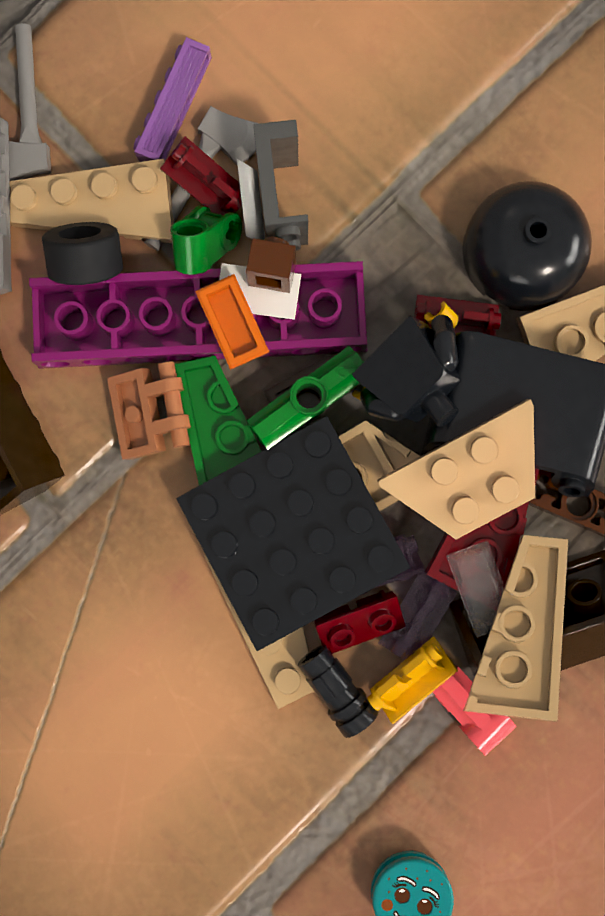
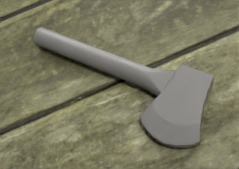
[9,23,51,181]
[144,106,259,251]

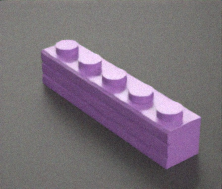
[133,37,212,162]

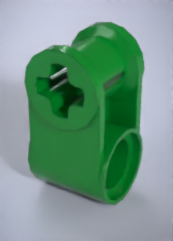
[170,205,242,275]

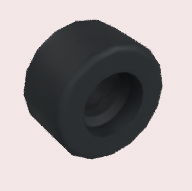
[42,222,123,285]

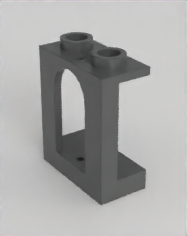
[253,119,309,251]

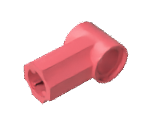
[433,665,517,756]

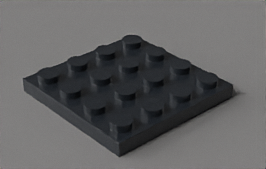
[176,416,411,651]

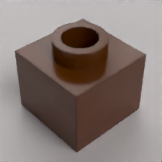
[246,237,296,293]

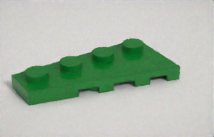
[175,356,262,485]

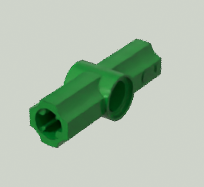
[246,346,364,450]

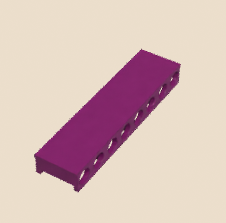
[29,261,368,369]

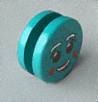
[371,851,454,916]

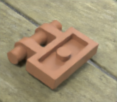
[107,361,191,460]

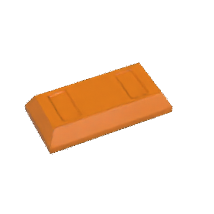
[195,274,269,370]

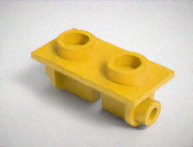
[367,636,458,724]

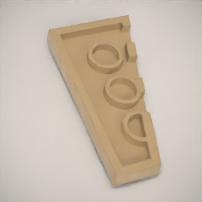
[463,535,568,722]

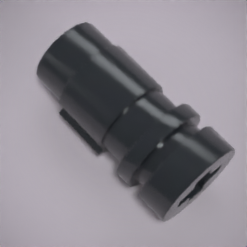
[298,645,379,738]

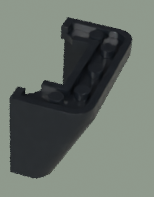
[422,331,605,497]

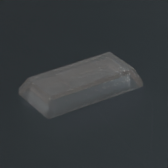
[446,540,505,638]

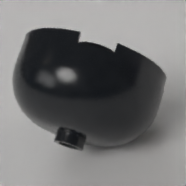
[462,181,592,311]

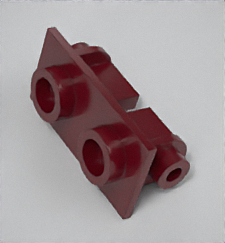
[160,136,242,215]
[414,295,501,336]
[314,589,406,654]

